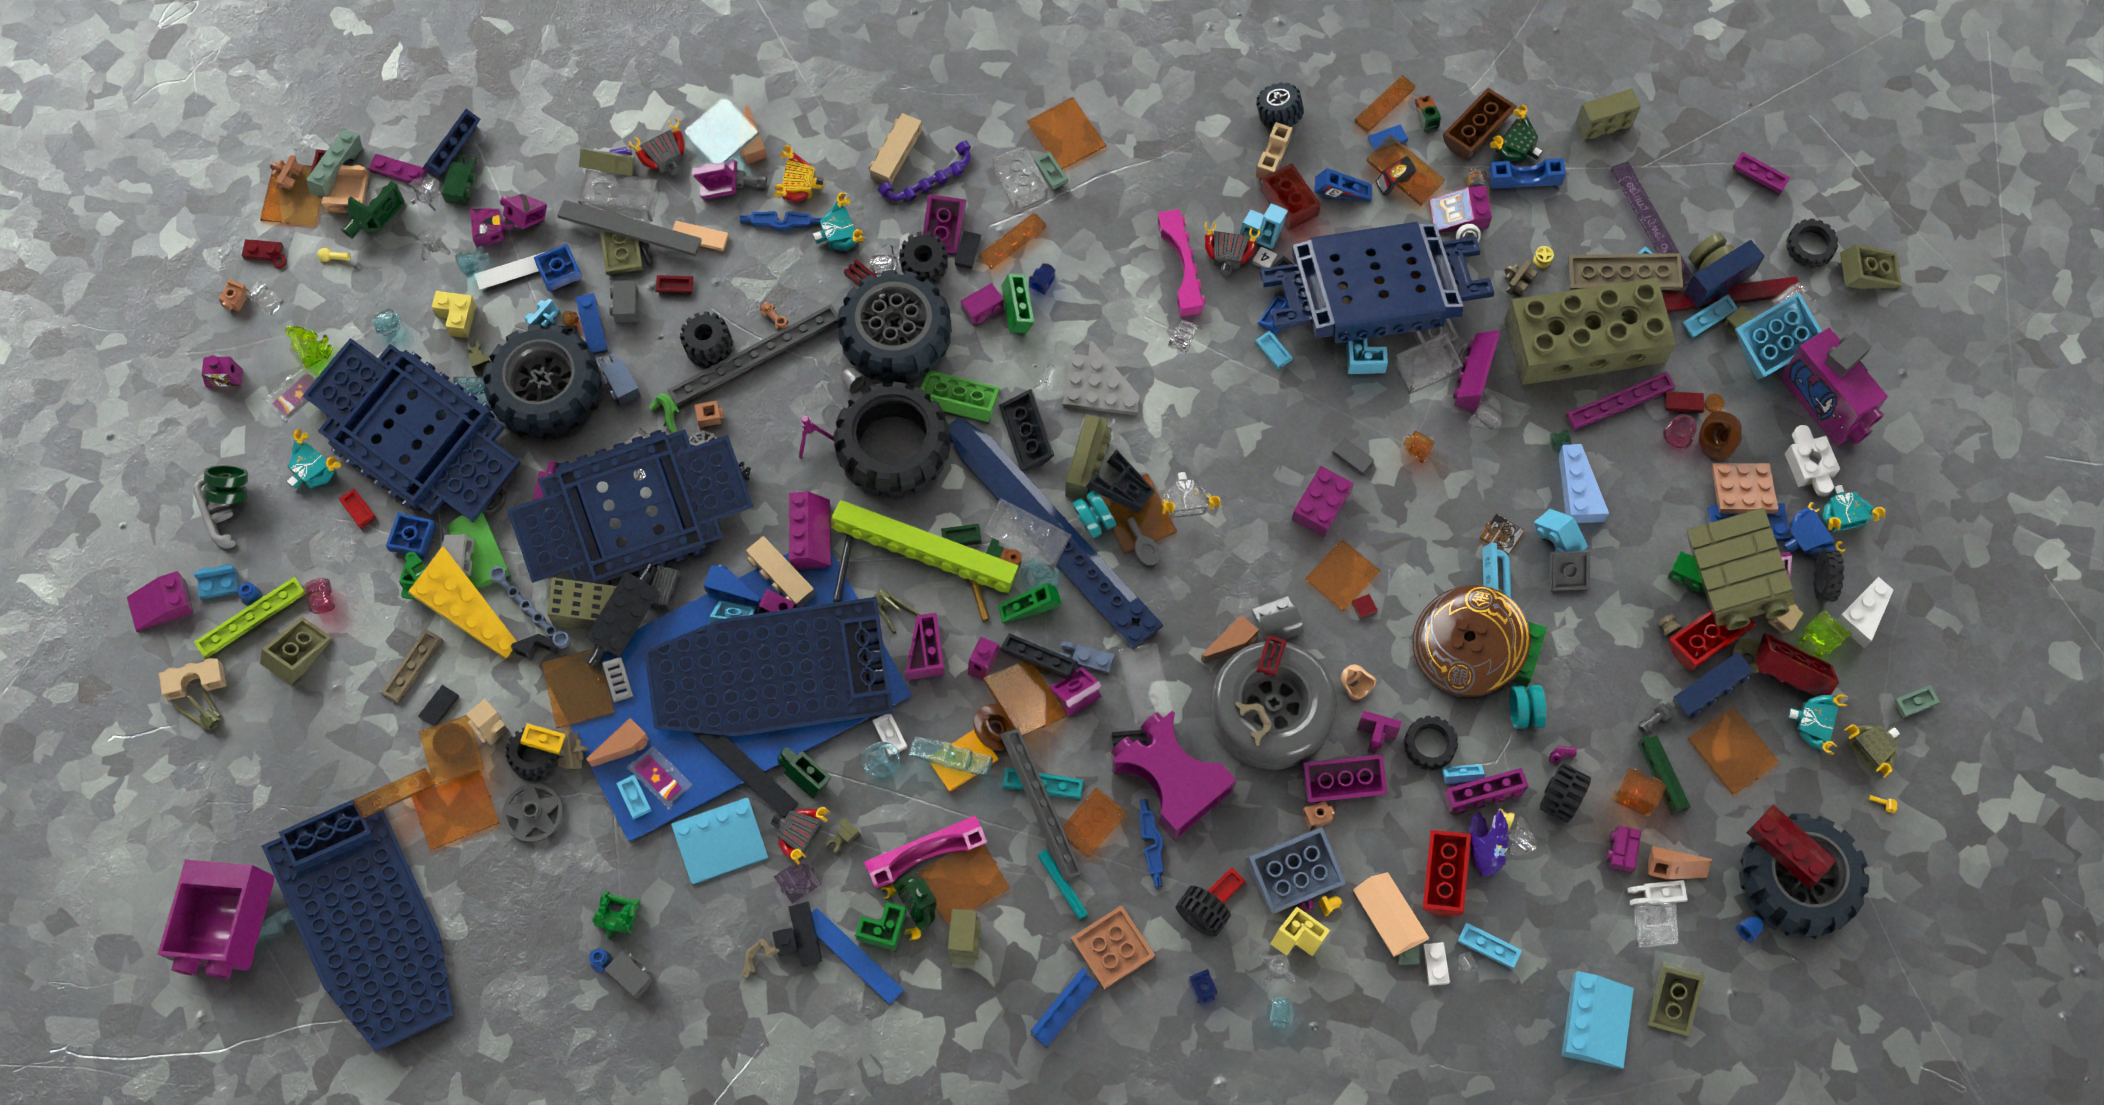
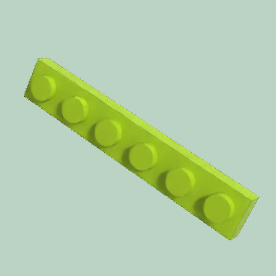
[194,576,306,659]

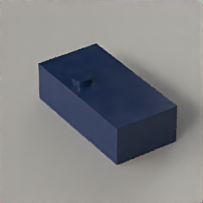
[1684,240,1765,309]

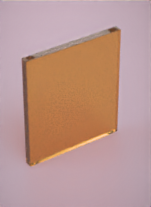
[1305,539,1380,611]
[418,715,485,786]

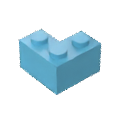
[1240,203,1288,249]
[1345,338,1388,374]
[1534,509,1588,552]

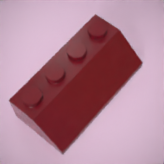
[1755,632,1839,698]
[1746,804,1836,889]

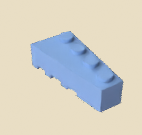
[1558,444,1609,523]

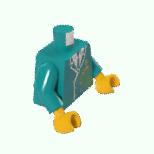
[813,193,865,251]
[286,429,341,489]
[1822,485,1885,533]
[1788,694,1848,755]

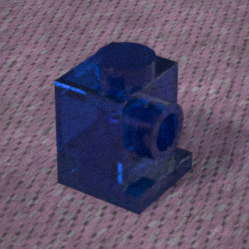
[1029,263,1056,295]
[1188,969,1218,1004]

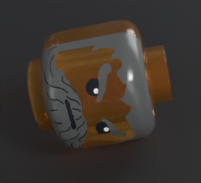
[1464,168,1489,189]

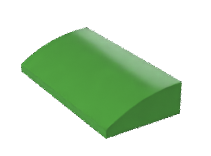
[920,371,1000,422]
[447,511,511,590]

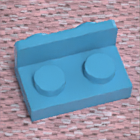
[194,564,239,599]

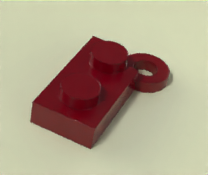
[242,239,287,268]

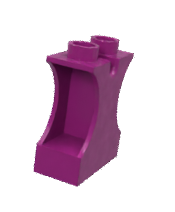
[1111,710,1236,841]

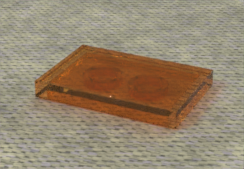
[1062,787,1127,858]

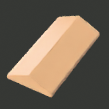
[1353,872,1429,957]

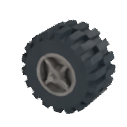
[1256,82,1304,129]

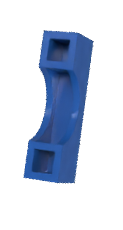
[1488,158,1566,189]

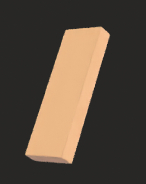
[673,221,729,251]

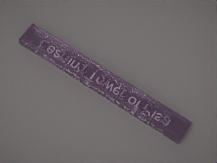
[1611,161,1693,286]

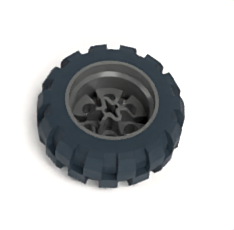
[483,324,602,439]
[1739,813,1870,939]

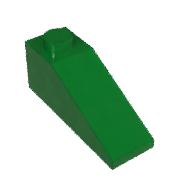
[997,583,1062,623]

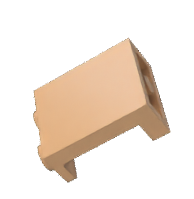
[322,164,369,213]

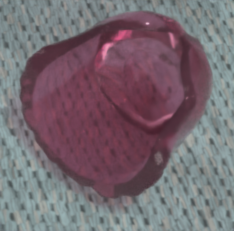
[1663,414,1697,449]

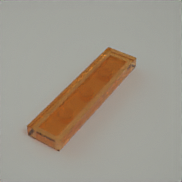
[1354,75,1415,133]
[979,212,1046,269]
[353,768,435,818]

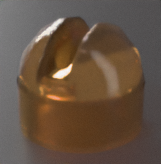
[562,311,579,326]

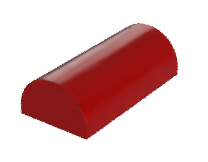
[1669,610,1756,670]
[1423,830,1471,916]

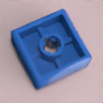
[534,244,582,291]
[386,513,436,559]

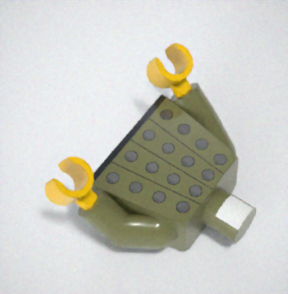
[1844,724,1900,778]

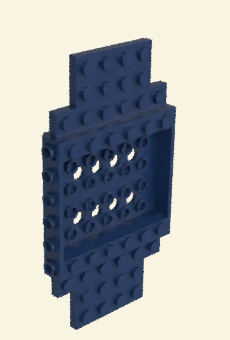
[302,338,521,523]
[507,429,753,585]

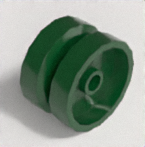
[204,465,248,504]

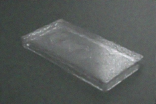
[1118,643,1173,725]

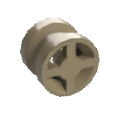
[1657,614,1682,637]

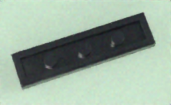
[1000,633,1078,680]

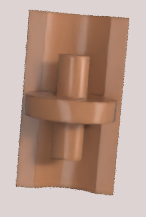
[270,155,304,190]

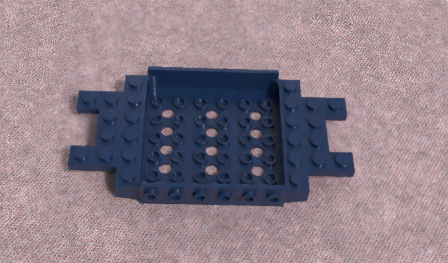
[1260,222,1494,343]

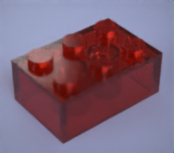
[1260,163,1321,231]

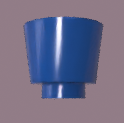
[238,582,262,606]
[1736,917,1763,943]
[589,948,612,972]

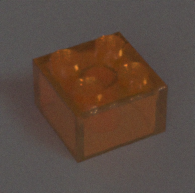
[1612,768,1666,817]

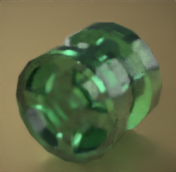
[1550,430,1571,451]

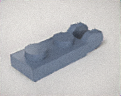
[1059,642,1114,674]

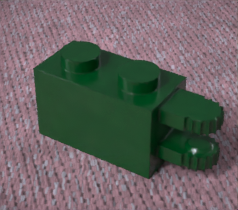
[441,154,477,205]
[777,747,831,799]

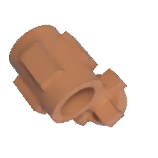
[760,302,789,331]

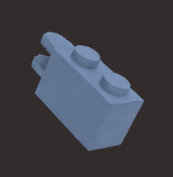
[598,352,641,406]

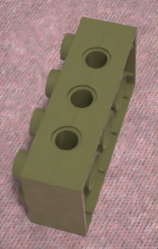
[1504,278,1676,385]

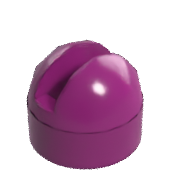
[1297,898,1314,913]

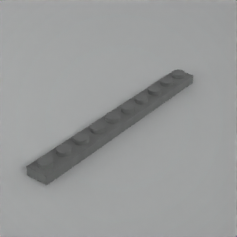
[668,304,838,407]

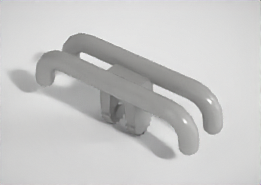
[193,477,236,549]

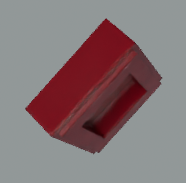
[1351,593,1378,619]

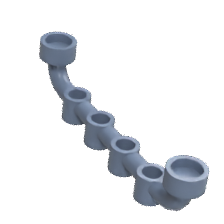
[490,566,570,648]

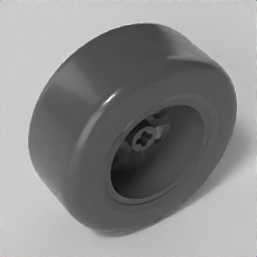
[1210,641,1337,770]

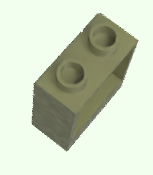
[1687,507,1794,630]

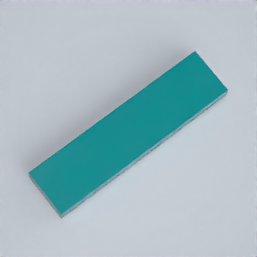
[1002,767,1084,800]

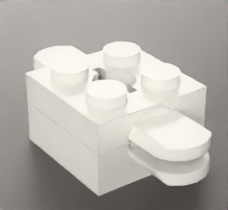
[1785,425,1840,497]

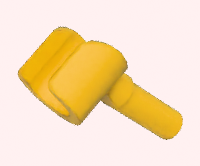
[1869,795,1897,813]

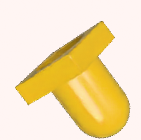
[1318,896,1342,917]

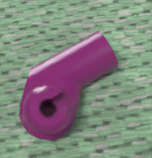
[1549,746,1577,764]

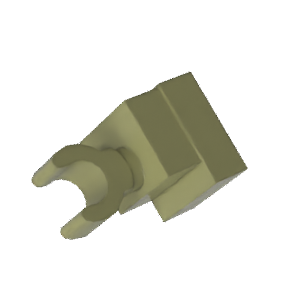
[467,340,491,375]
[826,818,861,854]

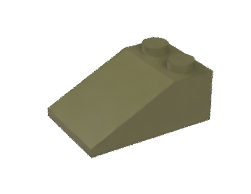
[1840,244,1902,289]
[260,617,332,685]
[1648,962,1705,1036]

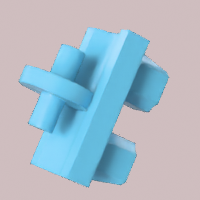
[525,299,560,329]

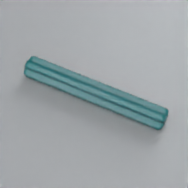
[1038,849,1088,920]

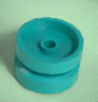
[1072,491,1116,539]
[1509,685,1547,730]

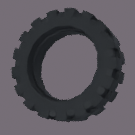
[1786,219,1838,268]
[1813,550,1844,602]
[1404,716,1458,770]

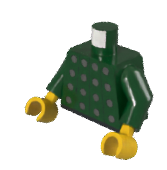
[1490,105,1543,162]
[880,875,937,941]

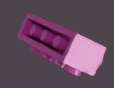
[1443,768,1529,815]

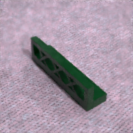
[1638,735,1691,815]

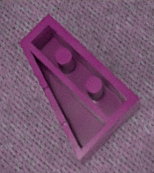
[905,613,945,680]

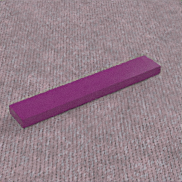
[1565,371,1676,431]

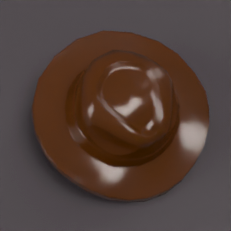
[1699,411,1742,459]
[973,703,1020,750]

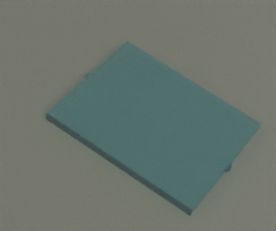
[684,97,760,164]

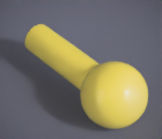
[317,248,351,262]

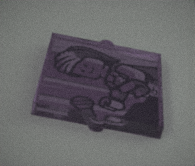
[774,857,822,904]

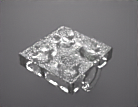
[1634,901,1678,948]

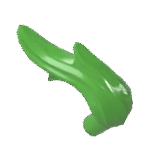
[649,393,680,433]

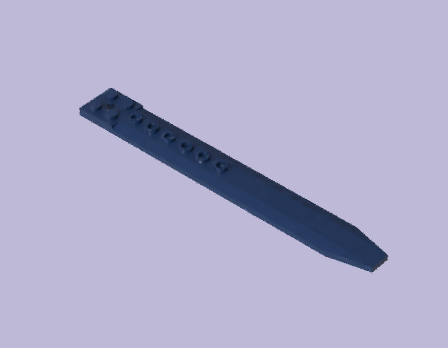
[949,417,1163,650]

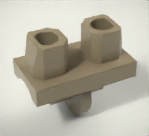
[1504,260,1538,295]
[558,733,588,769]

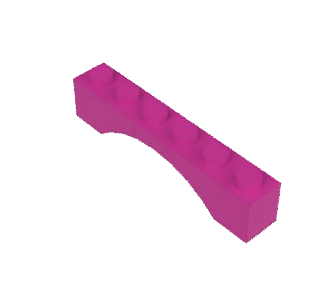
[1157,209,1205,317]
[864,816,987,889]

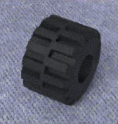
[899,231,948,283]
[680,312,733,367]
[1540,763,1591,823]

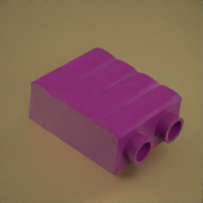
[157,859,274,979]

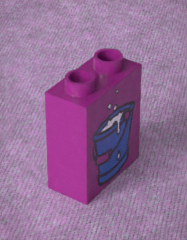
[1779,327,1888,447]

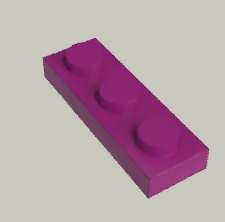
[1732,152,1790,194]
[368,153,427,187]

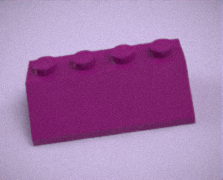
[1453,330,1501,412]
[789,491,831,570]
[1301,754,1387,802]

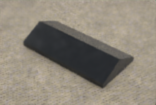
[999,389,1054,471]

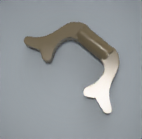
[1235,702,1271,747]
[741,939,779,978]

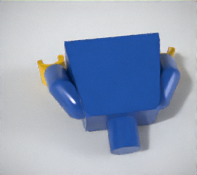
[1784,502,1845,556]

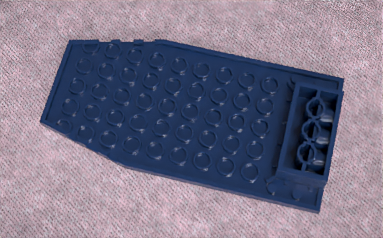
[644,597,893,737]
[262,795,454,1052]

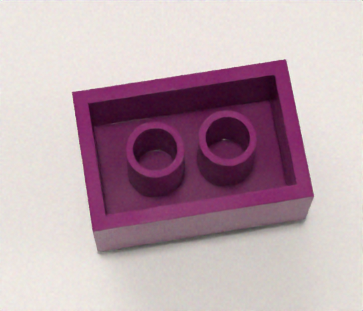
[1292,465,1354,537]

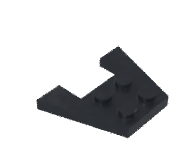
[1086,449,1155,513]

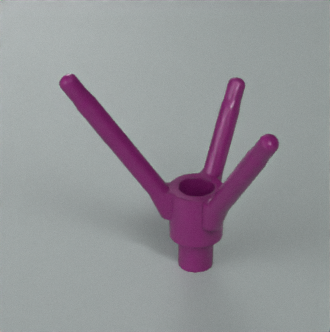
[799,415,834,458]

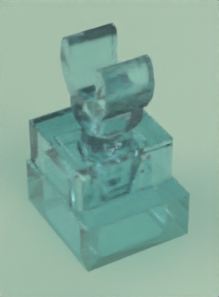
[454,246,489,276]

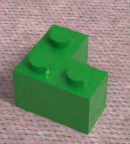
[855,902,907,951]

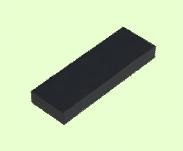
[788,901,823,966]

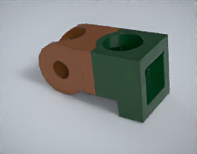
[1415,95,1441,131]
[986,538,1022,567]

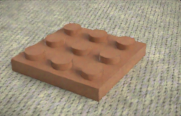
[1711,463,1778,514]
[1071,905,1155,990]

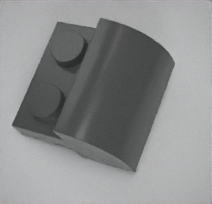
[1252,596,1304,641]

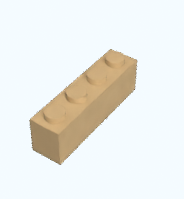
[869,113,922,185]
[746,536,816,608]

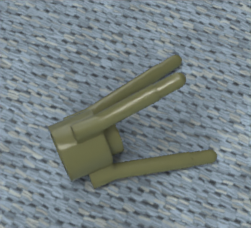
[874,589,921,633]
[175,689,221,730]

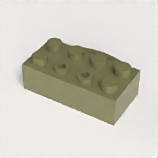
[1065,414,1112,502]

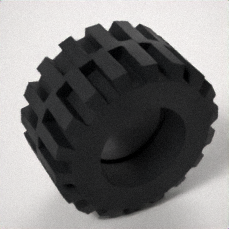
[505,727,559,781]
[1175,886,1231,937]

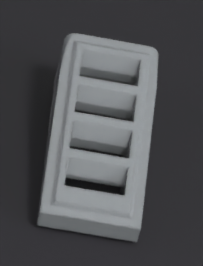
[602,657,633,703]

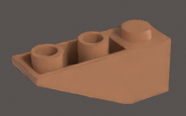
[1647,846,1712,879]

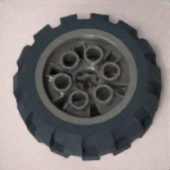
[837,270,952,383]

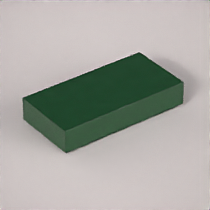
[941,523,982,546]

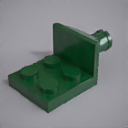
[342,181,405,239]

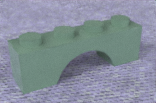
[306,128,363,198]

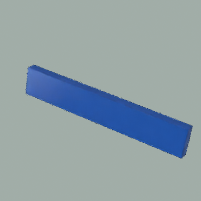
[812,907,904,1005]

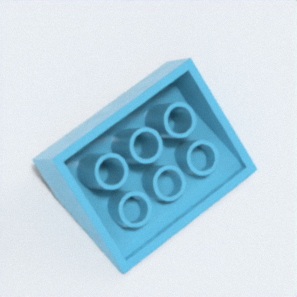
[1735,292,1822,380]
[671,797,768,885]
[1561,971,1634,1069]

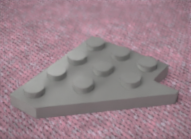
[1063,341,1139,415]

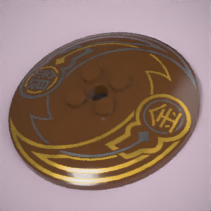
[1412,585,1531,697]

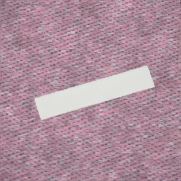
[474,251,547,289]

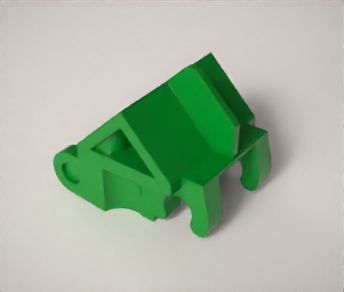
[399,552,426,600]
[592,890,640,939]

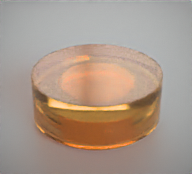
[1704,393,1725,413]

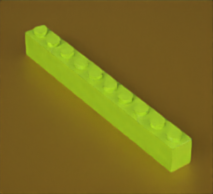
[831,500,1019,594]

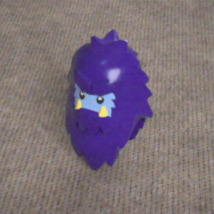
[1469,810,1509,877]

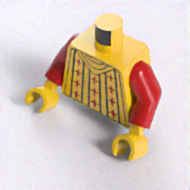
[774,145,825,203]

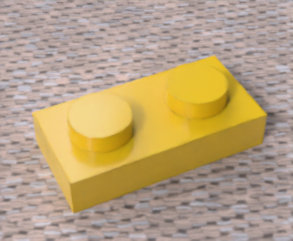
[520,723,565,755]

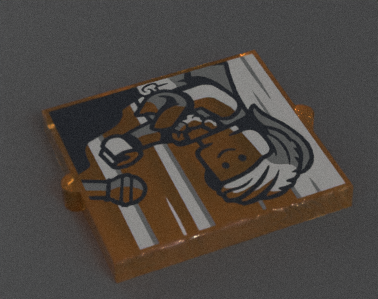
[1480,513,1525,556]

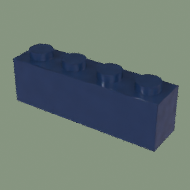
[422,109,481,180]
[1673,652,1753,719]

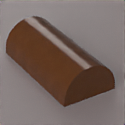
[1443,88,1517,159]

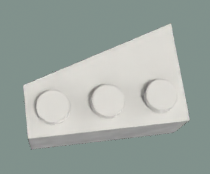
[1835,577,1893,649]

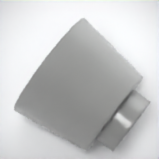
[842,368,866,392]

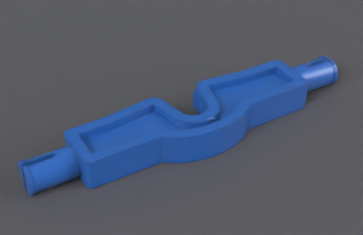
[740,211,822,231]
[1139,799,1163,887]

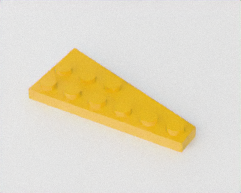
[408,546,517,660]

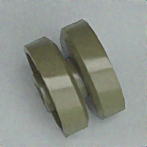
[1688,232,1735,271]

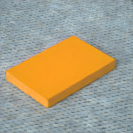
[927,730,999,793]

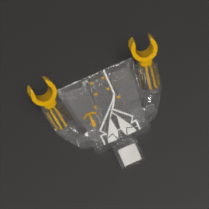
[1161,472,1221,518]

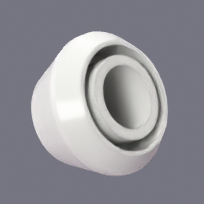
[1456,224,1481,242]

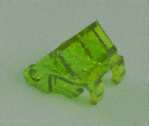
[285,326,333,369]
[1799,609,1852,659]

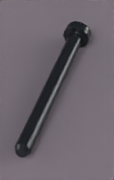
[833,533,854,603]

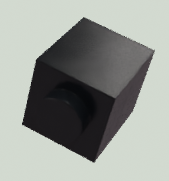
[772,927,798,957]

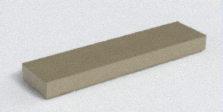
[381,629,443,704]

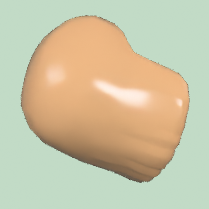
[1341,664,1376,701]

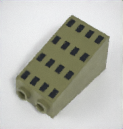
[547,578,617,629]

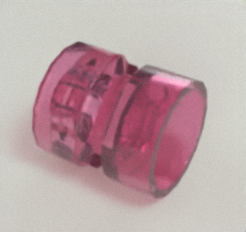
[305,578,335,614]

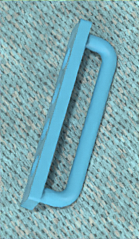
[1482,542,1511,598]

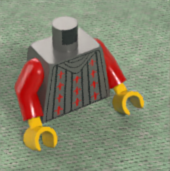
[628,117,685,175]
[1204,221,1261,276]
[771,807,831,865]

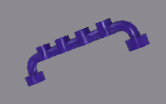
[878,140,971,202]

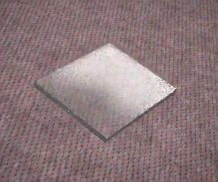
[1623,348,1711,423]

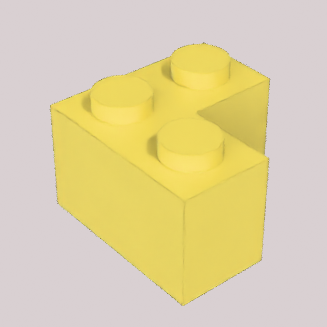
[432,291,476,338]
[1270,907,1330,956]

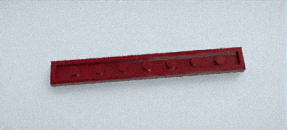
[1662,276,1802,313]

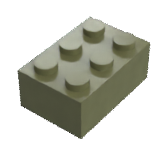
[1575,89,1641,140]
[948,909,982,965]

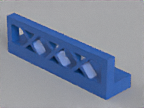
[1030,967,1098,1048]

